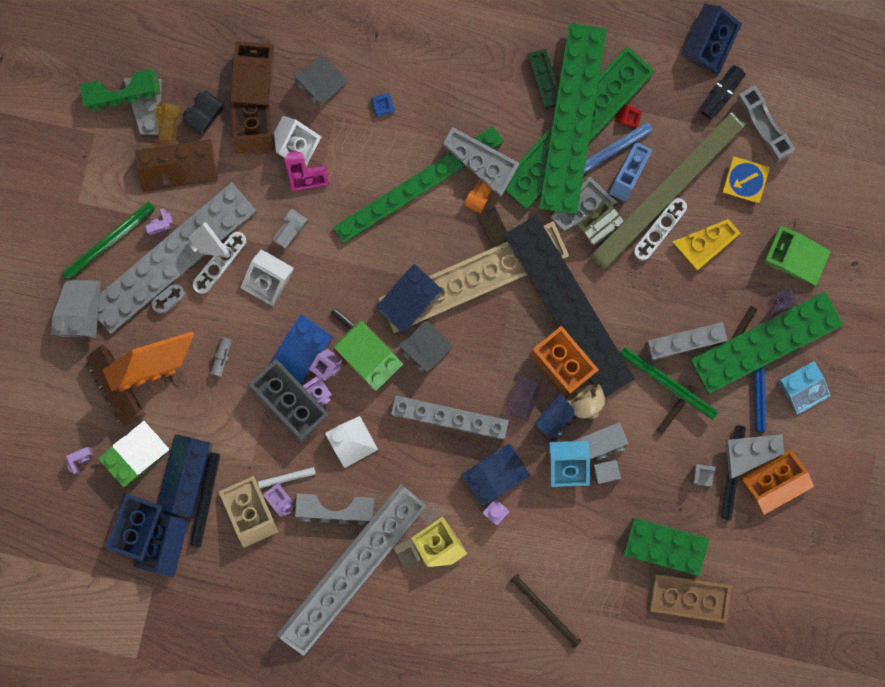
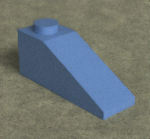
[609,142,652,202]

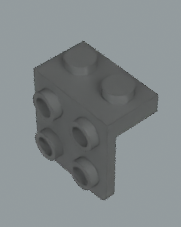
[293,55,347,107]
[399,321,452,374]

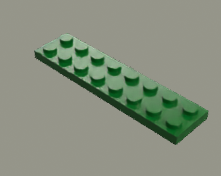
[690,291,843,394]

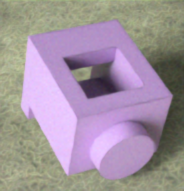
[303,376,332,406]
[482,499,509,526]

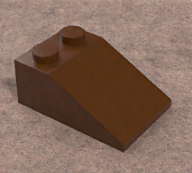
[230,95,273,154]

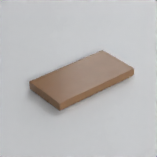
[649,574,732,624]

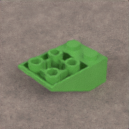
[763,226,831,286]

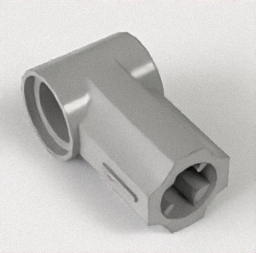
[272,209,308,249]

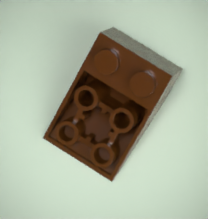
[231,41,274,106]

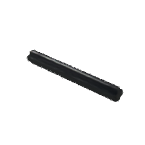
[721,425,746,520]
[190,452,220,547]

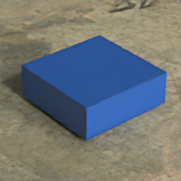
[371,93,395,117]

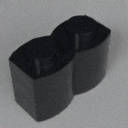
[182,90,225,136]

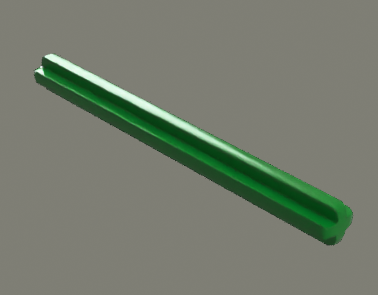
[62,201,155,280]
[620,347,718,420]

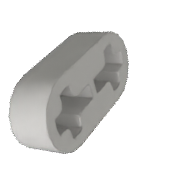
[152,284,185,314]

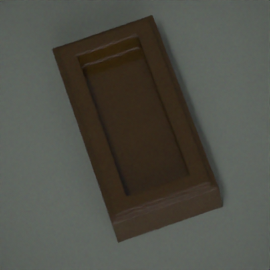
[478,207,507,248]

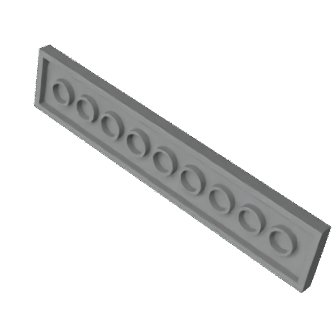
[98,182,257,335]
[276,484,427,656]

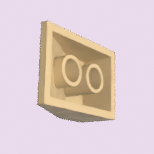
[219,476,279,548]

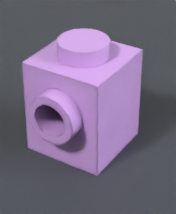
[309,349,342,380]

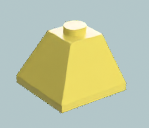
[411,516,468,567]

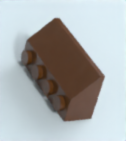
[135,139,218,191]
[86,344,145,426]

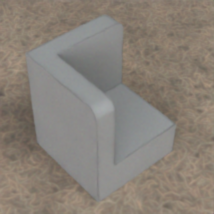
[593,460,621,485]
[692,464,716,487]

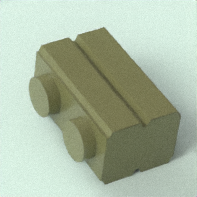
[577,200,624,246]

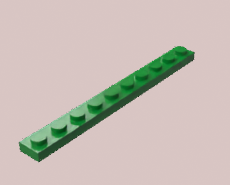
[333,126,504,244]

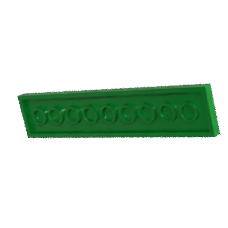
[539,22,607,215]
[505,46,655,210]

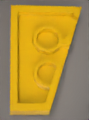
[672,219,741,271]

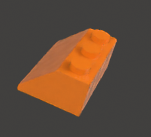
[529,326,599,398]
[741,449,814,515]

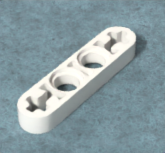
[634,198,687,261]
[193,232,247,294]

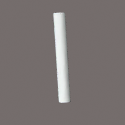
[258,467,316,489]

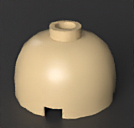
[566,384,605,420]

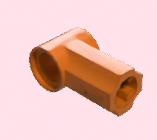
[464,178,492,214]

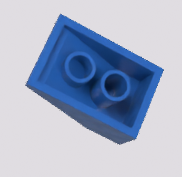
[270,314,334,384]

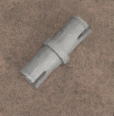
[210,337,233,377]

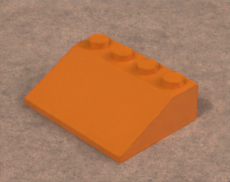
[103,331,194,392]

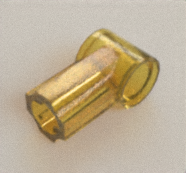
[155,102,181,140]

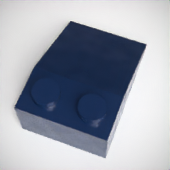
[376,263,443,334]
[533,394,576,442]
[461,444,531,507]

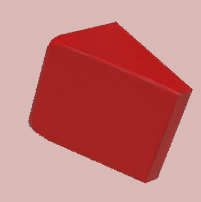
[615,105,642,129]

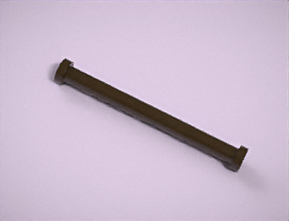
[509,573,582,649]

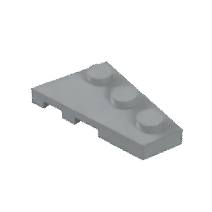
[124,78,162,136]
[550,177,618,231]
[725,434,785,479]

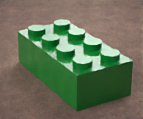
[623,518,710,576]

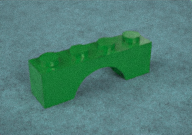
[80,68,161,111]

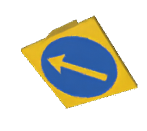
[722,156,770,204]

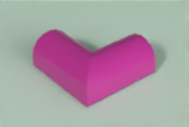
[285,151,329,191]

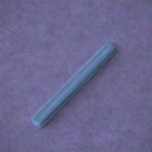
[584,122,653,173]

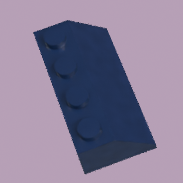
[157,434,212,518]

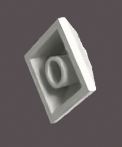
[274,116,321,166]
[188,222,231,258]
[325,416,378,468]

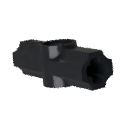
[698,64,746,119]

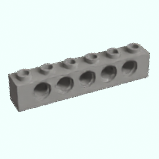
[391,395,509,440]

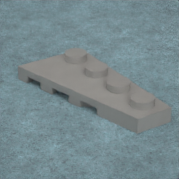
[443,127,520,197]

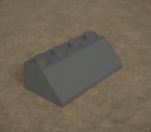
[247,359,329,444]

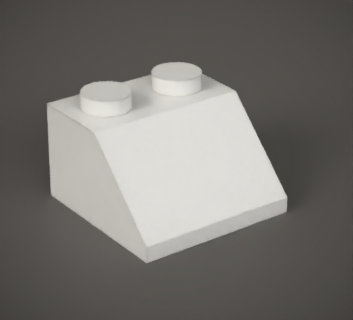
[240,249,294,306]

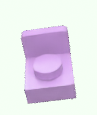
[145,208,173,236]
[66,447,93,475]
[263,483,296,517]

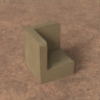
[393,539,421,568]

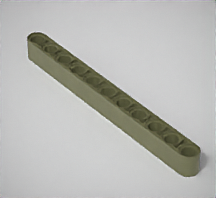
[590,111,747,271]

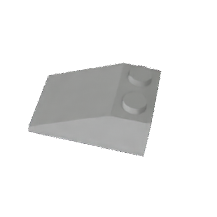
[51,280,101,338]

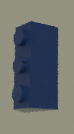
[681,4,742,74]
[104,492,163,561]
[133,513,189,577]

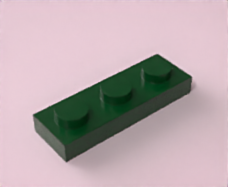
[528,49,559,109]

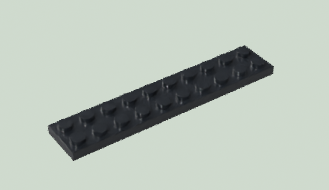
[504,215,635,397]

